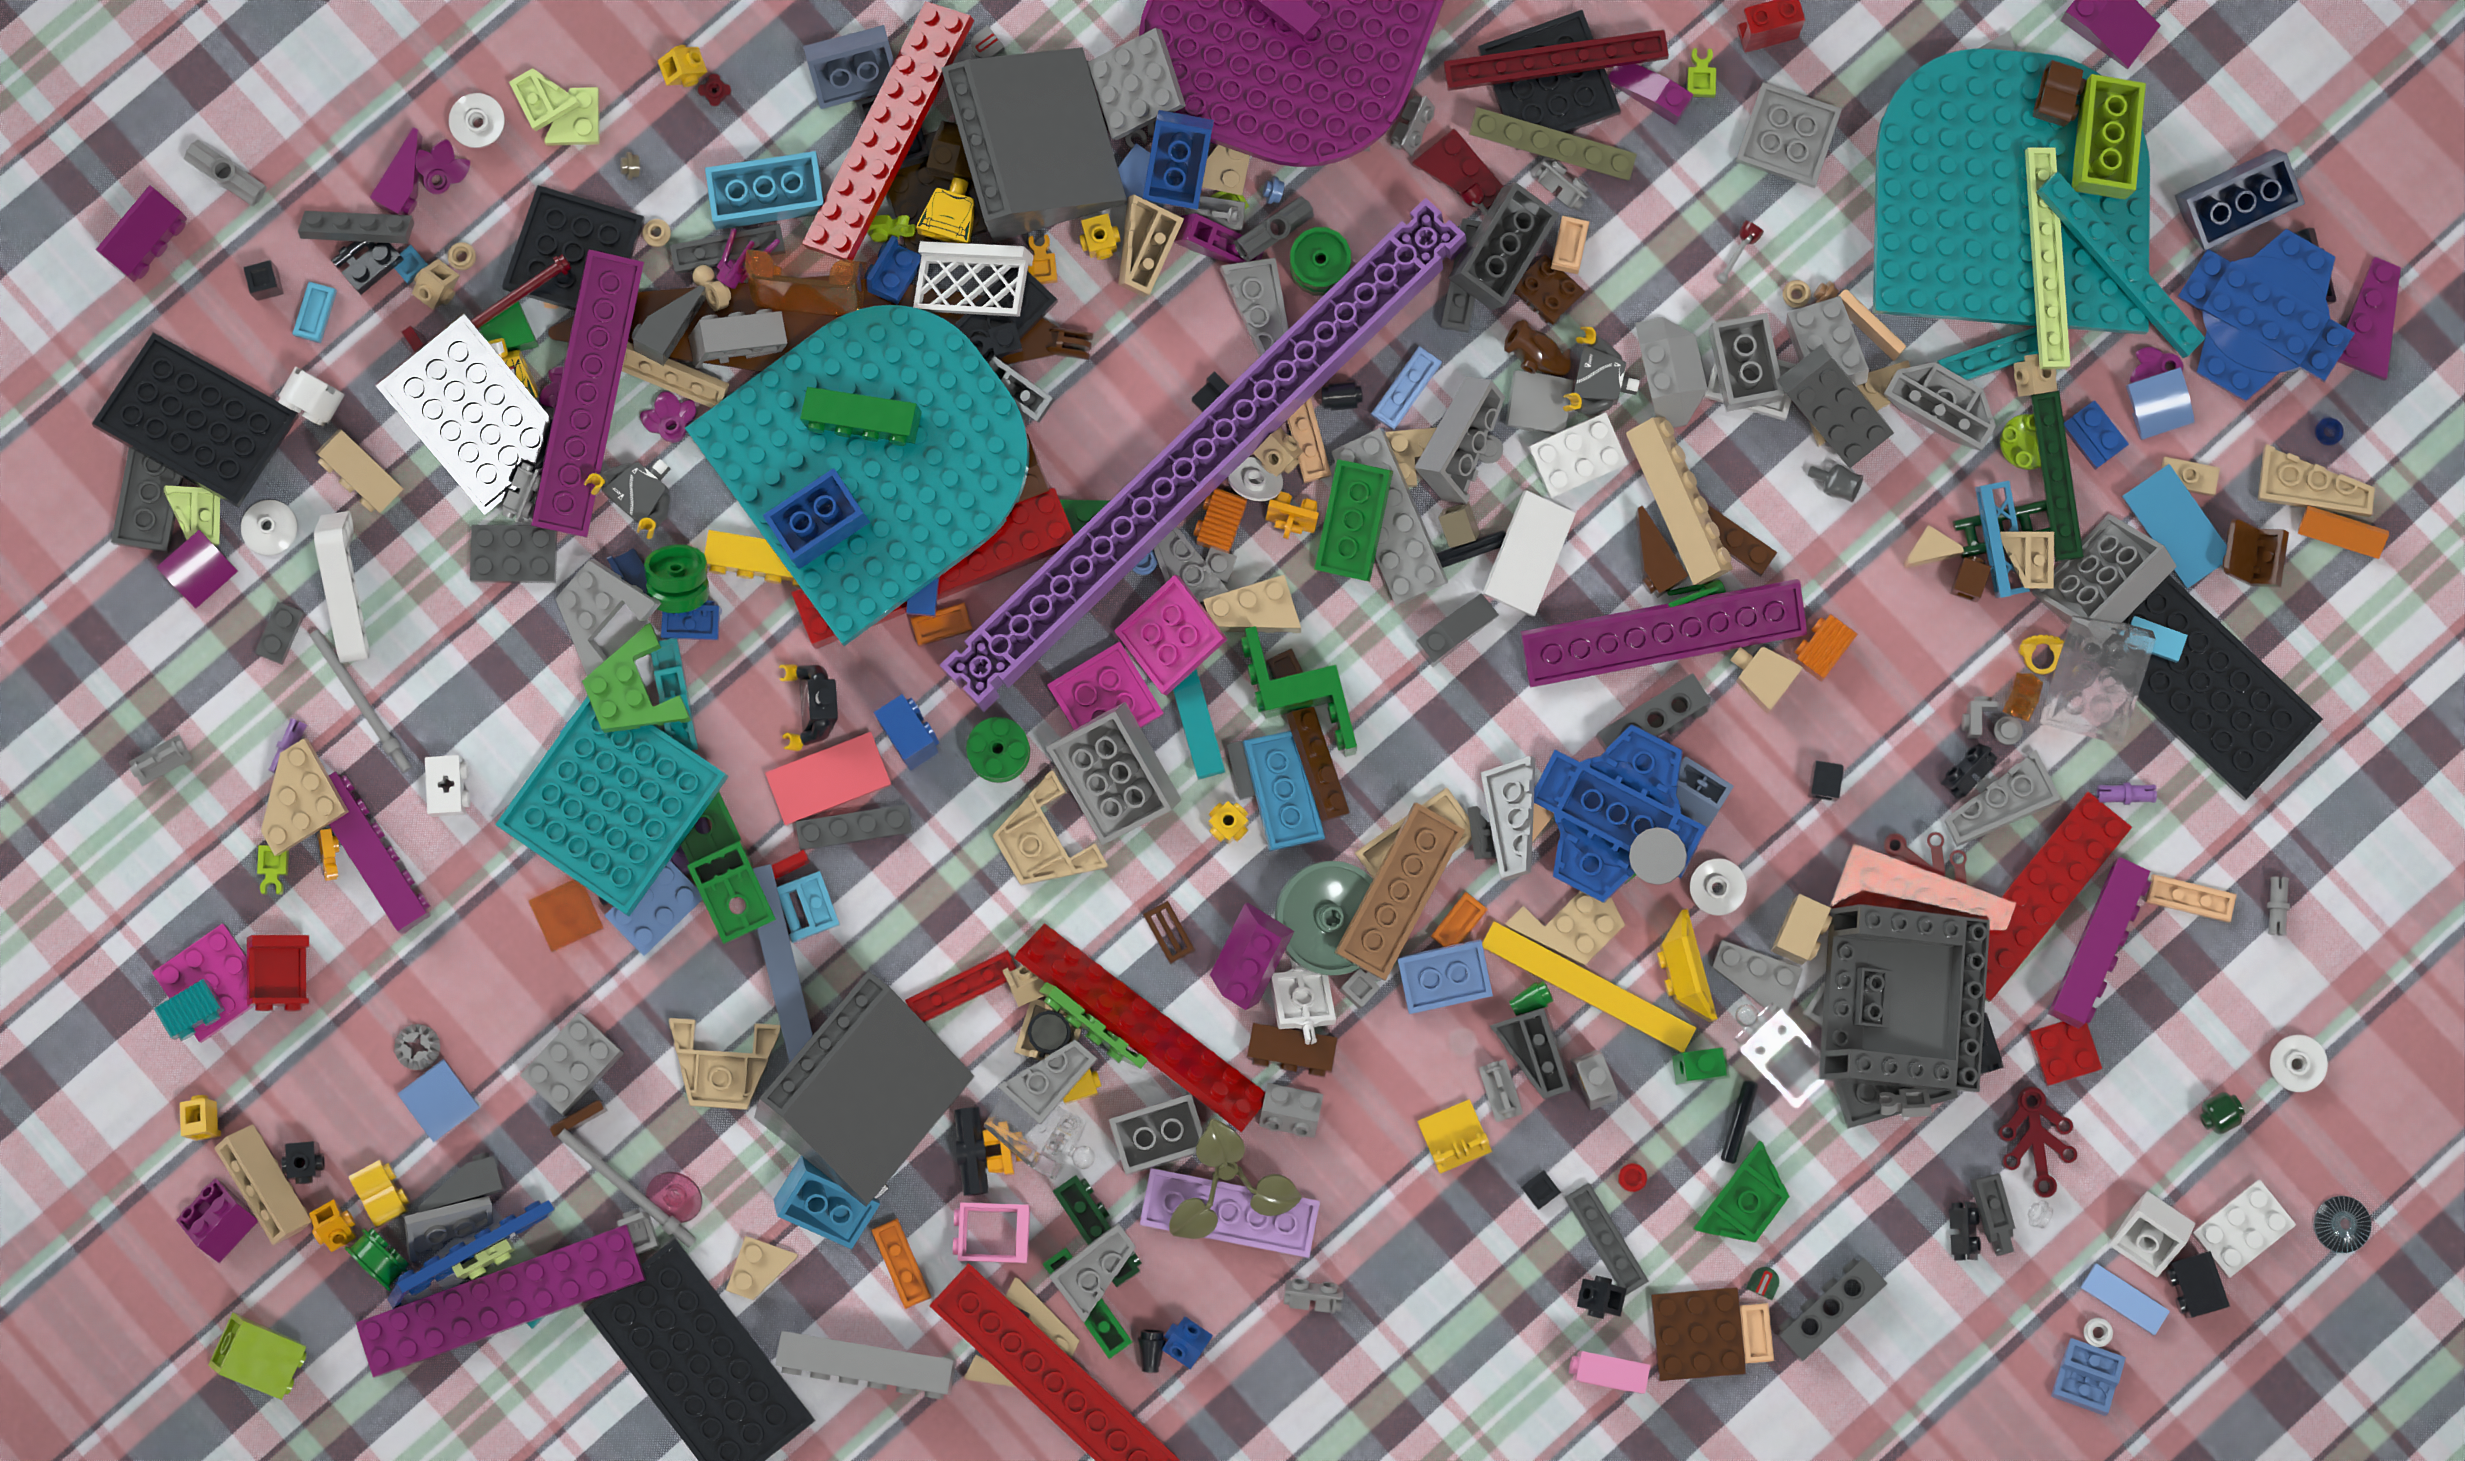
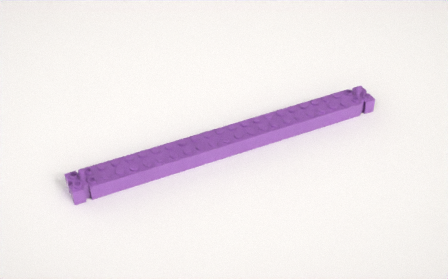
[940,198,1467,712]

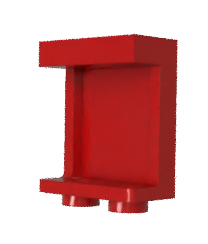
[1737,0,1805,53]
[247,935,309,1011]

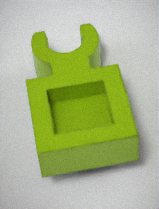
[1687,48,1716,98]
[867,215,916,242]
[257,845,289,895]

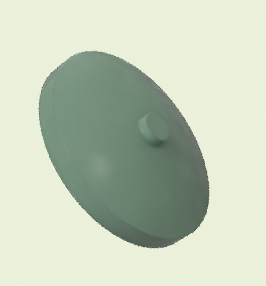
[1275,861,1373,975]

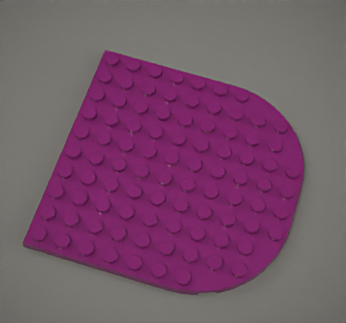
[1139,0,1445,167]

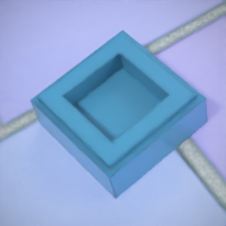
[394,244,428,285]

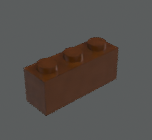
[1247,1023,1338,1077]

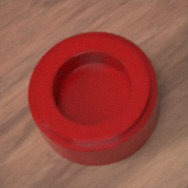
[1618,1163,1647,1192]

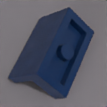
[607,548,647,595]

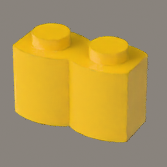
[349,1160,410,1228]

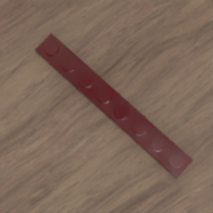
[1443,29,1669,91]

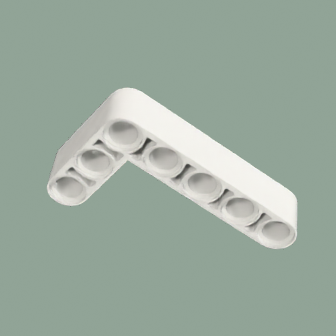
[314,511,370,663]

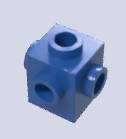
[1162,1316,1213,1370]

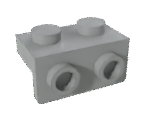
[1259,1083,1324,1138]

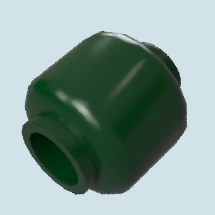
[2199,1092,2245,1135]

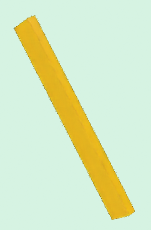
[1482,921,1696,1053]

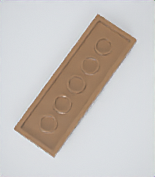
[1334,802,1465,981]

